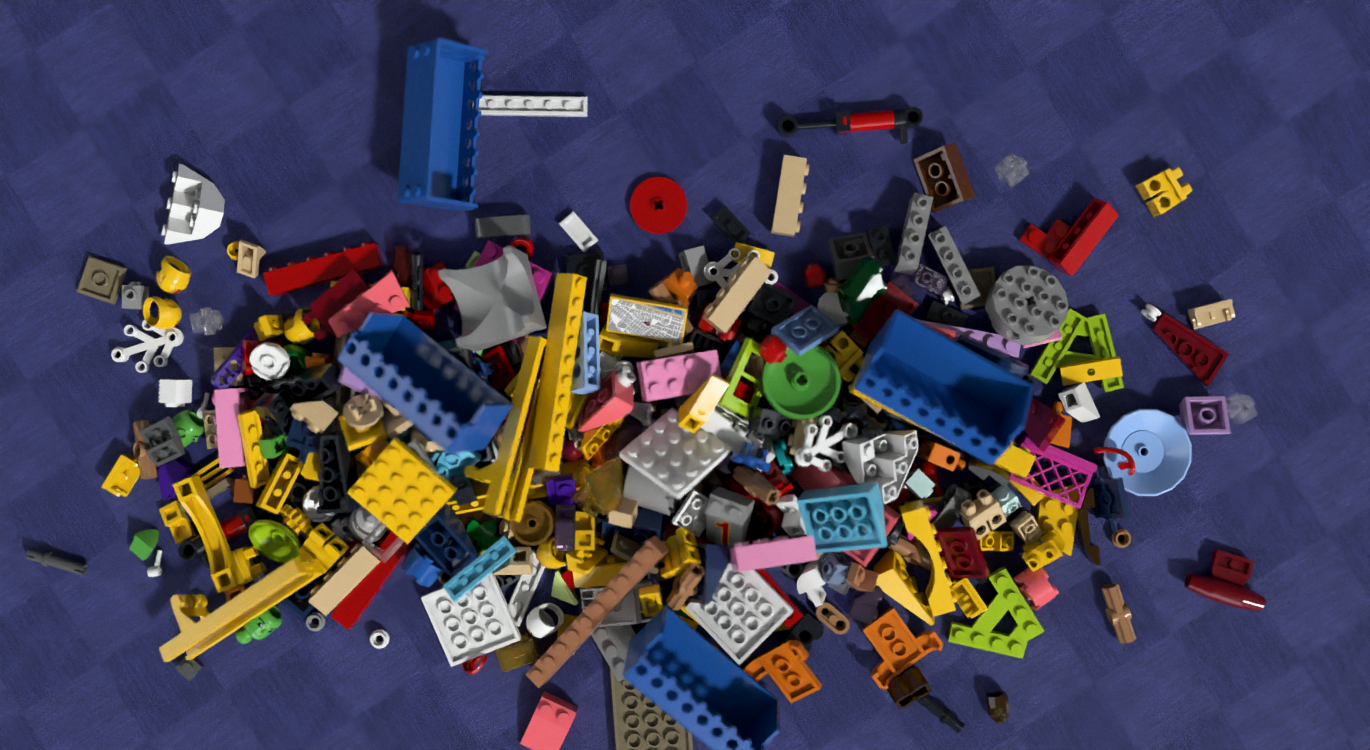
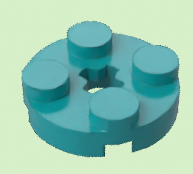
[772,438,795,476]

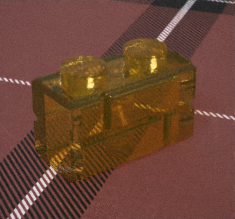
[496,634,541,672]

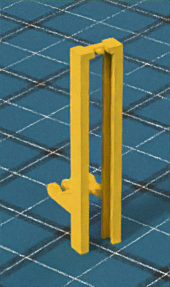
[464,336,547,522]
[159,559,324,662]

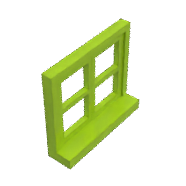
[717,338,764,420]

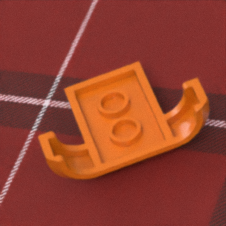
[861,606,943,689]
[743,640,822,703]

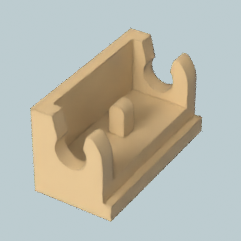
[1187,299,1235,330]

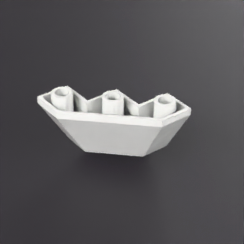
[161,164,225,244]
[842,430,918,504]

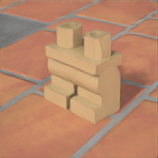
[959,489,1007,540]

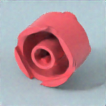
[1012,567,1059,611]

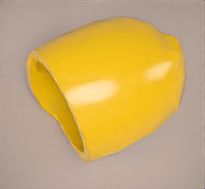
[536,535,575,569]

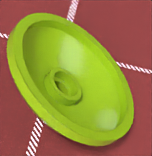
[248,520,302,564]

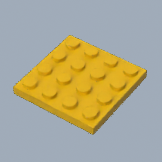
[347,437,457,544]

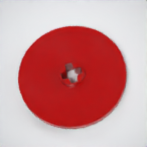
[630,177,687,234]

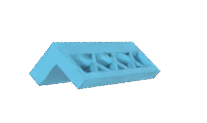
[442,536,517,602]

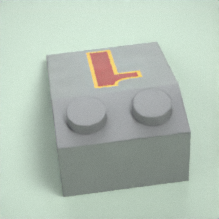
[706,487,755,549]

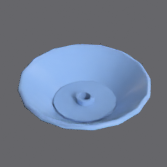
[1104,409,1192,496]

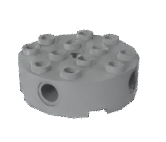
[985,265,1069,345]

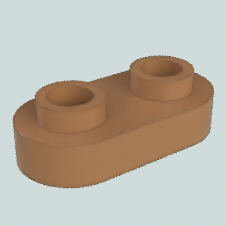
[815,602,850,635]

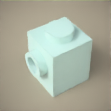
[904,468,935,499]
[991,485,1021,517]

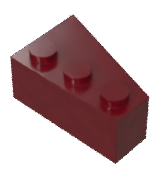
[1023,398,1066,452]

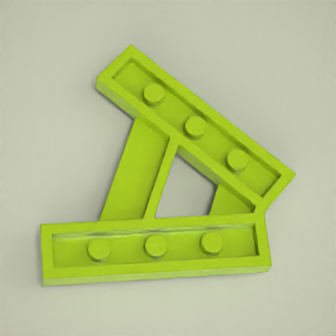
[1029,308,1124,392]
[947,566,1045,659]

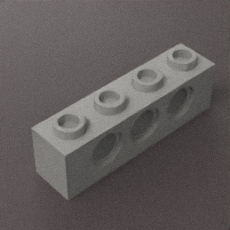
[894,193,933,276]
[928,226,980,305]

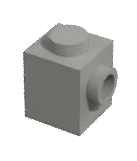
[122,282,149,309]

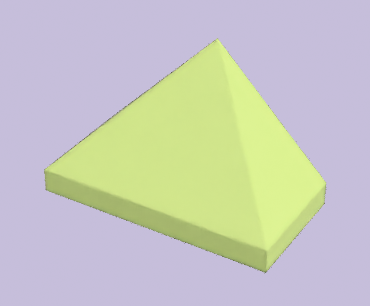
[551,568,580,606]

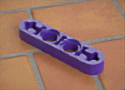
[211,328,267,389]

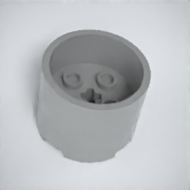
[624,465,682,516]

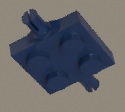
[285,399,336,464]
[1089,465,1130,531]

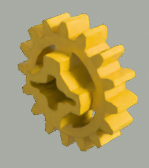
[279,504,313,539]

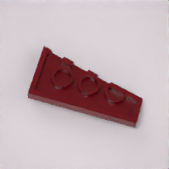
[1152,313,1229,386]

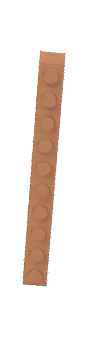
[525,536,669,688]

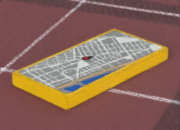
[606,294,688,344]

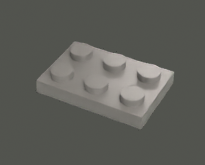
[591,625,636,682]

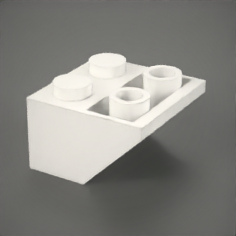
[671,489,710,537]

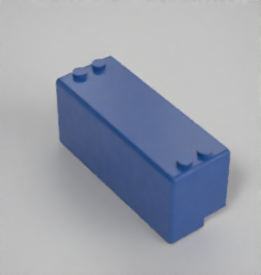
[398,38,488,211]
[854,310,1034,465]
[337,312,513,454]
[623,606,780,750]

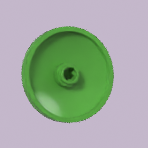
[762,345,841,420]

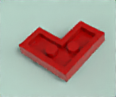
[1019,219,1071,262]

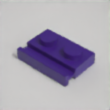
[545,474,578,508]

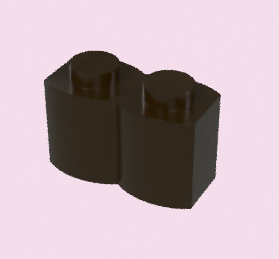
[887,666,932,710]

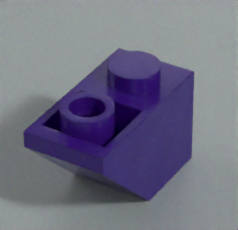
[157,457,194,500]

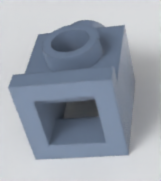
[820,552,851,585]

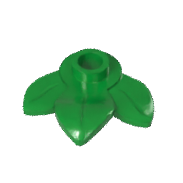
[467,520,501,553]

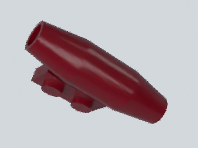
[1184,549,1266,611]

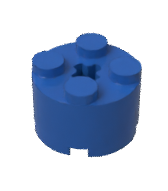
[401,542,444,587]

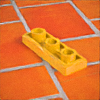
[1059,356,1123,386]

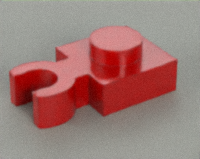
[401,310,435,331]

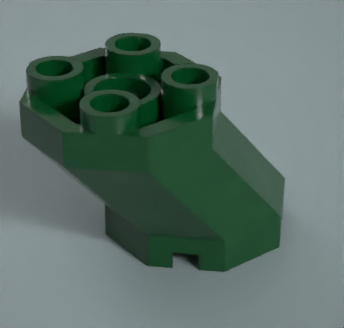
[837,256,887,326]

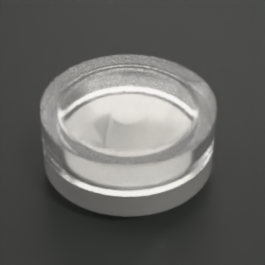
[348,506,388,543]

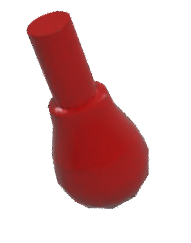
[920,462,943,497]

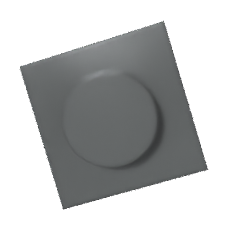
[175,655,204,681]

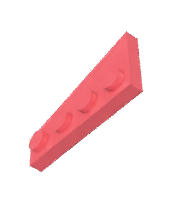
[329,270,410,338]

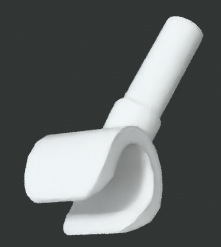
[197,393,210,419]
[147,550,162,577]

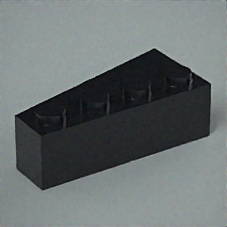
[260,363,341,408]
[317,431,362,514]

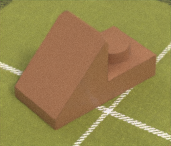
[846,562,879,592]

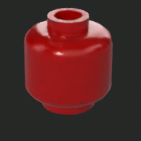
[758,335,787,364]

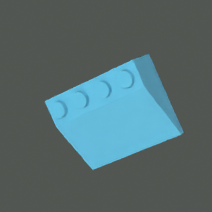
[797,482,887,553]

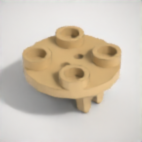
[343,393,384,430]

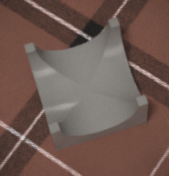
[438,246,547,351]

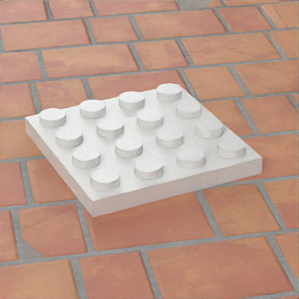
[619,407,731,500]
[685,562,794,665]
[421,572,522,667]

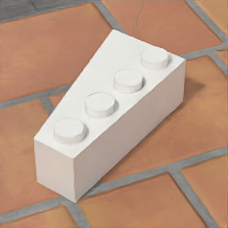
[700,404,776,472]

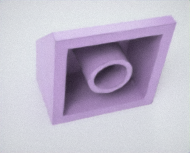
[1179,396,1231,435]

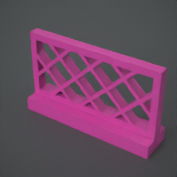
[1009,435,1098,509]

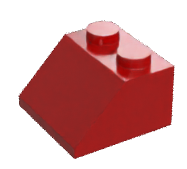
[417,262,456,312]

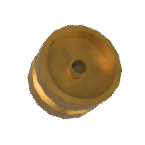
[510,500,556,546]

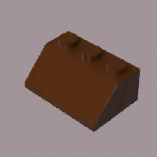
[913,143,976,213]

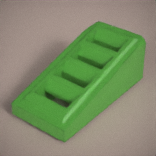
[259,434,294,459]

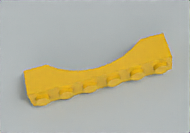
[173,475,244,593]
[899,500,957,617]

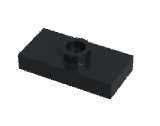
[925,300,968,328]

